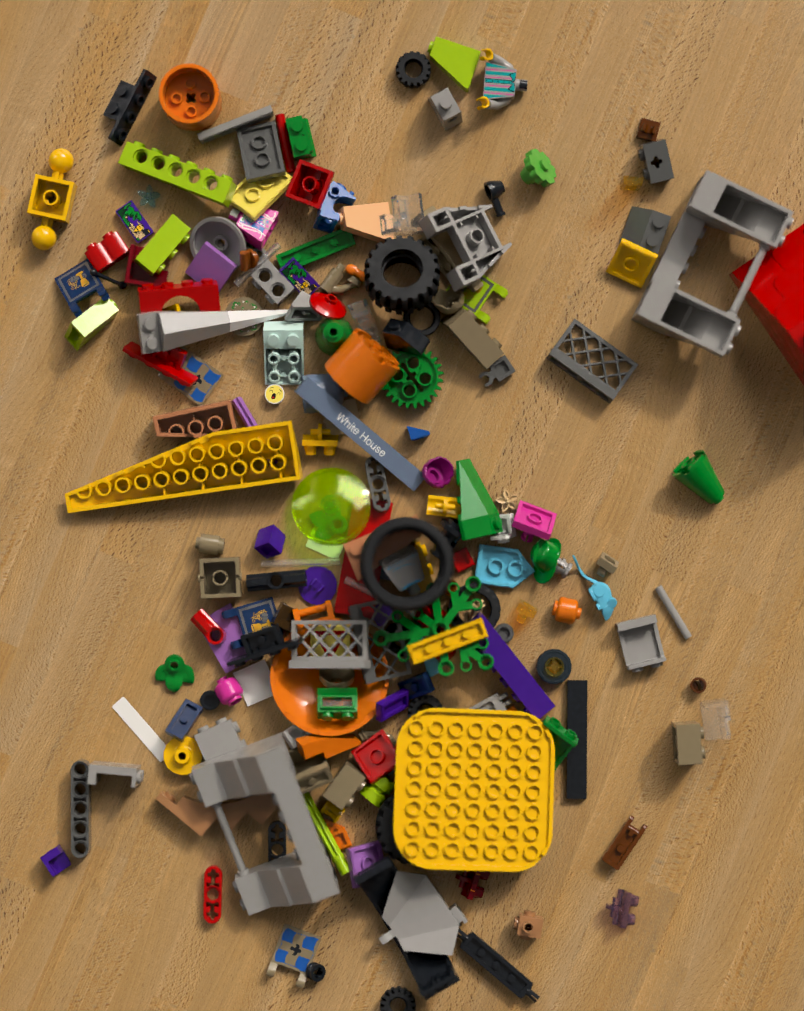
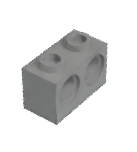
[251,260,295,306]

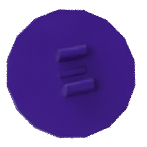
[298,566,337,605]

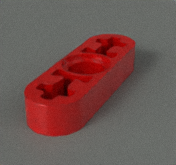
[203,865,223,923]

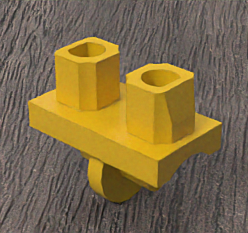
[302,423,338,456]
[426,495,461,518]

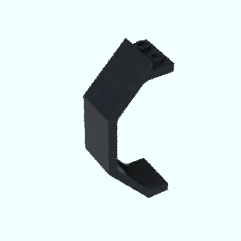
[353,856,460,1000]

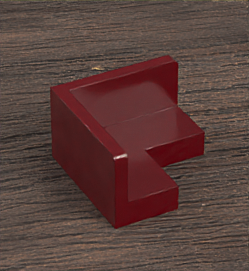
[124,244,169,287]

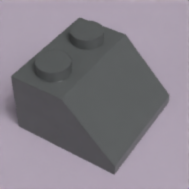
[619,206,671,254]

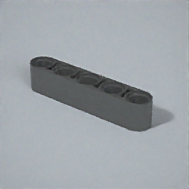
[71,759,91,858]

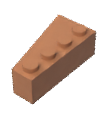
[153,399,237,438]
[343,515,423,581]

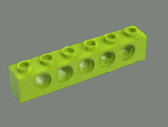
[118,141,237,208]

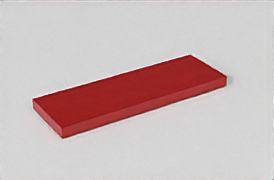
[334,496,393,619]

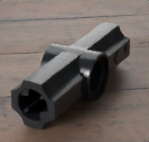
[246,569,307,592]

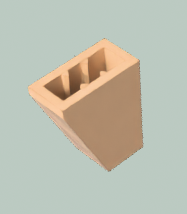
[338,202,394,243]

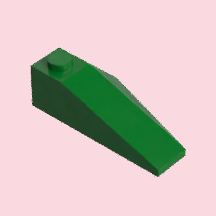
[456,459,503,541]

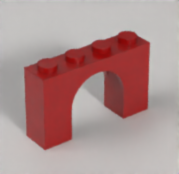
[137,278,220,313]

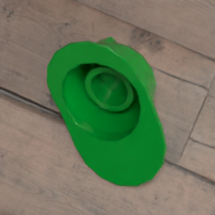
[530,538,561,584]

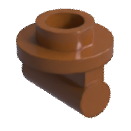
[240,248,259,272]

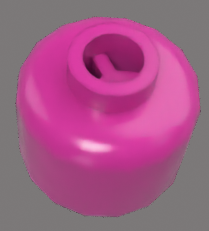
[214,676,244,707]

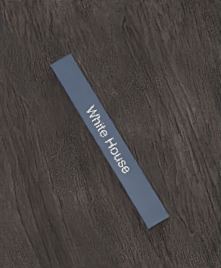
[295,376,424,491]

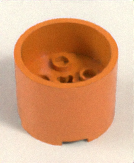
[159,64,222,131]
[324,328,400,404]

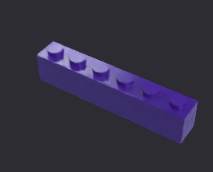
[468,612,555,719]

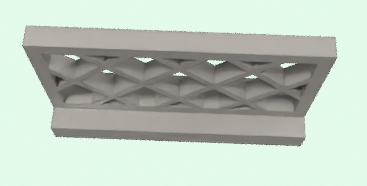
[289,620,371,668]

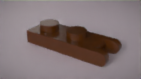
[601,815,647,870]

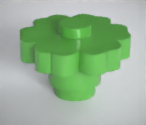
[520,148,556,188]

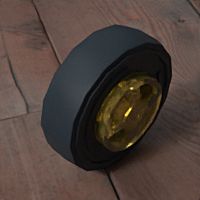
[536,649,572,684]

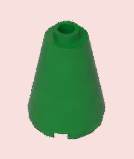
[315,318,354,356]
[672,449,725,505]

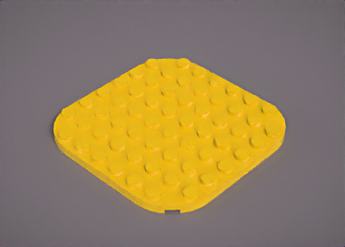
[393,708,555,872]

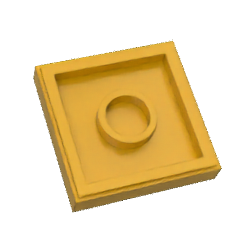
[606,238,658,288]

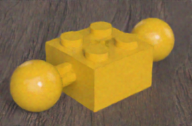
[27,148,77,250]

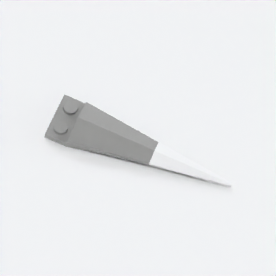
[136,309,289,354]

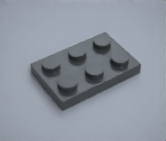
[236,121,286,183]

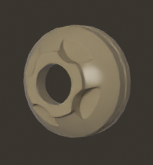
[319,668,355,688]

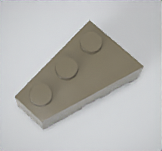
[440,308,504,369]

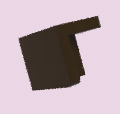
[271,602,294,632]

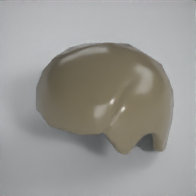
[432,286,465,315]

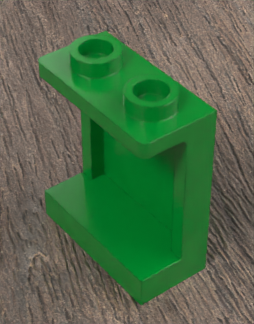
[542,715,579,772]

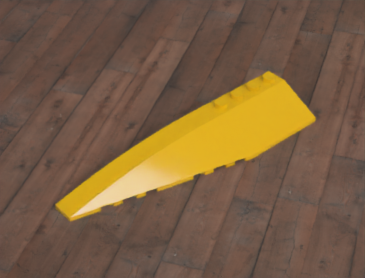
[65,420,303,513]

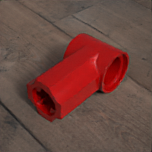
[190,608,226,645]

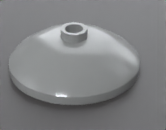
[190,216,246,270]

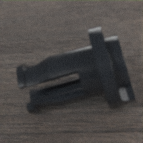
[430,517,462,559]

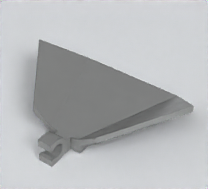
[379,871,459,955]

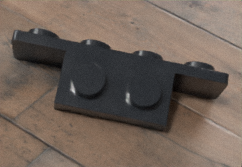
[103,69,157,146]
[226,623,303,668]

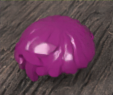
[422,456,454,489]

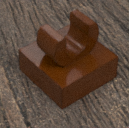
[636,118,661,142]

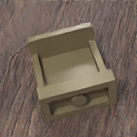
[289,747,334,794]

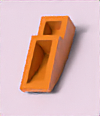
[295,733,361,759]

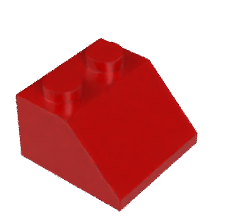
[285,159,335,209]

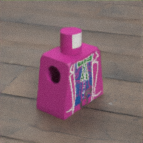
[229,208,279,251]

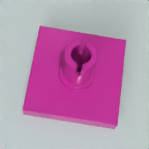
[511,500,557,543]

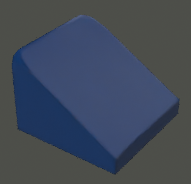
[407,426,430,441]

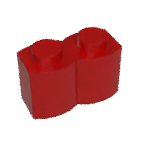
[84,231,130,273]

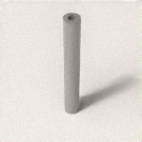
[655,585,692,640]

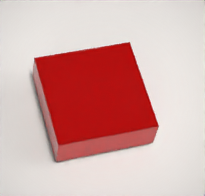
[453,547,475,573]

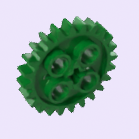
[382,349,444,409]

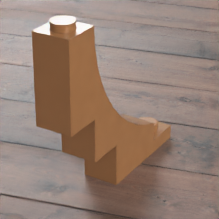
[156,790,279,836]

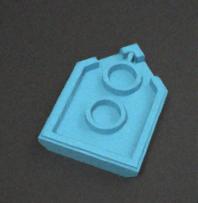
[475,544,535,588]

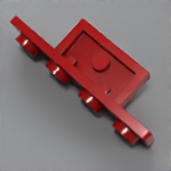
[122,341,198,387]

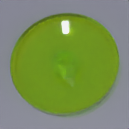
[292,468,371,546]

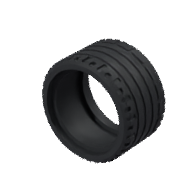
[360,517,454,611]

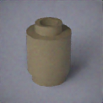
[195,533,225,555]

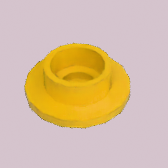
[163,736,202,775]

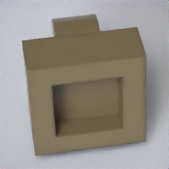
[597,552,619,577]

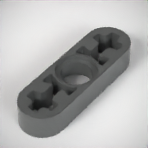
[365,456,391,513]

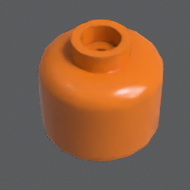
[552,597,582,625]

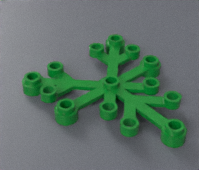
[373,576,494,677]

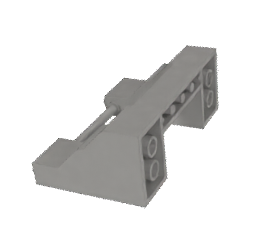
[631,170,794,357]
[189,733,339,916]

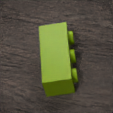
[134,214,191,276]

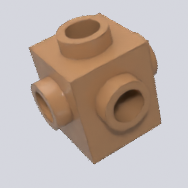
[513,910,544,940]

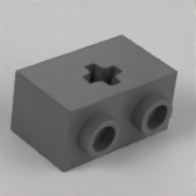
[638,139,674,184]

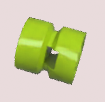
[360,776,394,808]

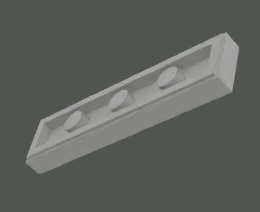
[197,105,274,144]

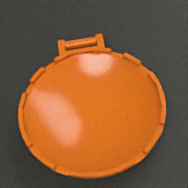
[270,600,389,736]

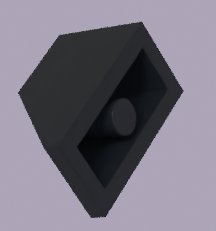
[382,318,430,356]

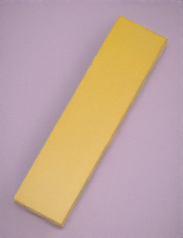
[407,617,489,665]

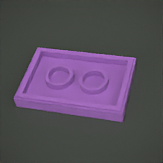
[204,603,249,673]

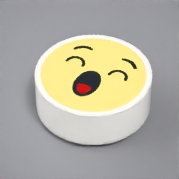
[265,384,285,404]

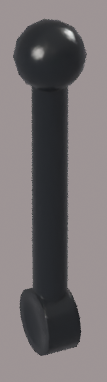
[90,268,127,289]

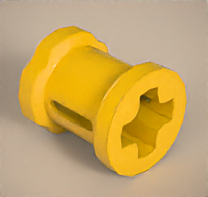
[320,800,346,824]

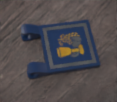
[54,259,110,318]
[222,597,283,649]

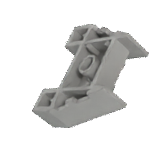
[419,204,512,292]

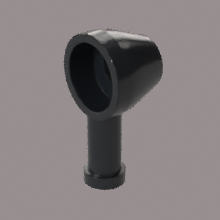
[484,181,505,218]

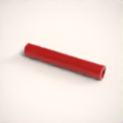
[275,113,295,174]

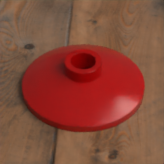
[309,292,347,320]

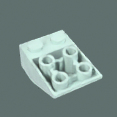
[263,321,304,385]

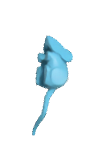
[572,555,617,621]

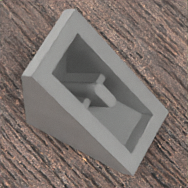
[285,291,322,321]

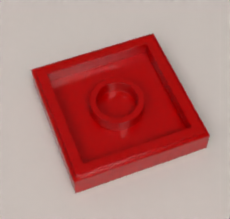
[351,729,396,785]

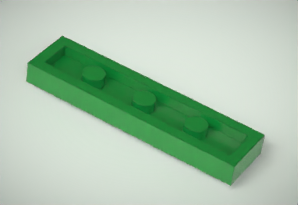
[276,229,356,268]

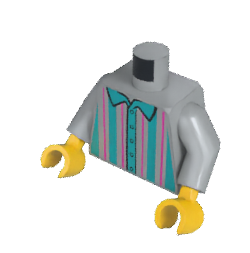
[476,48,528,110]

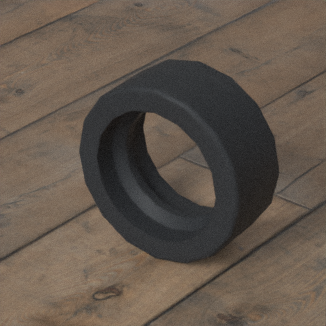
[403,302,440,336]

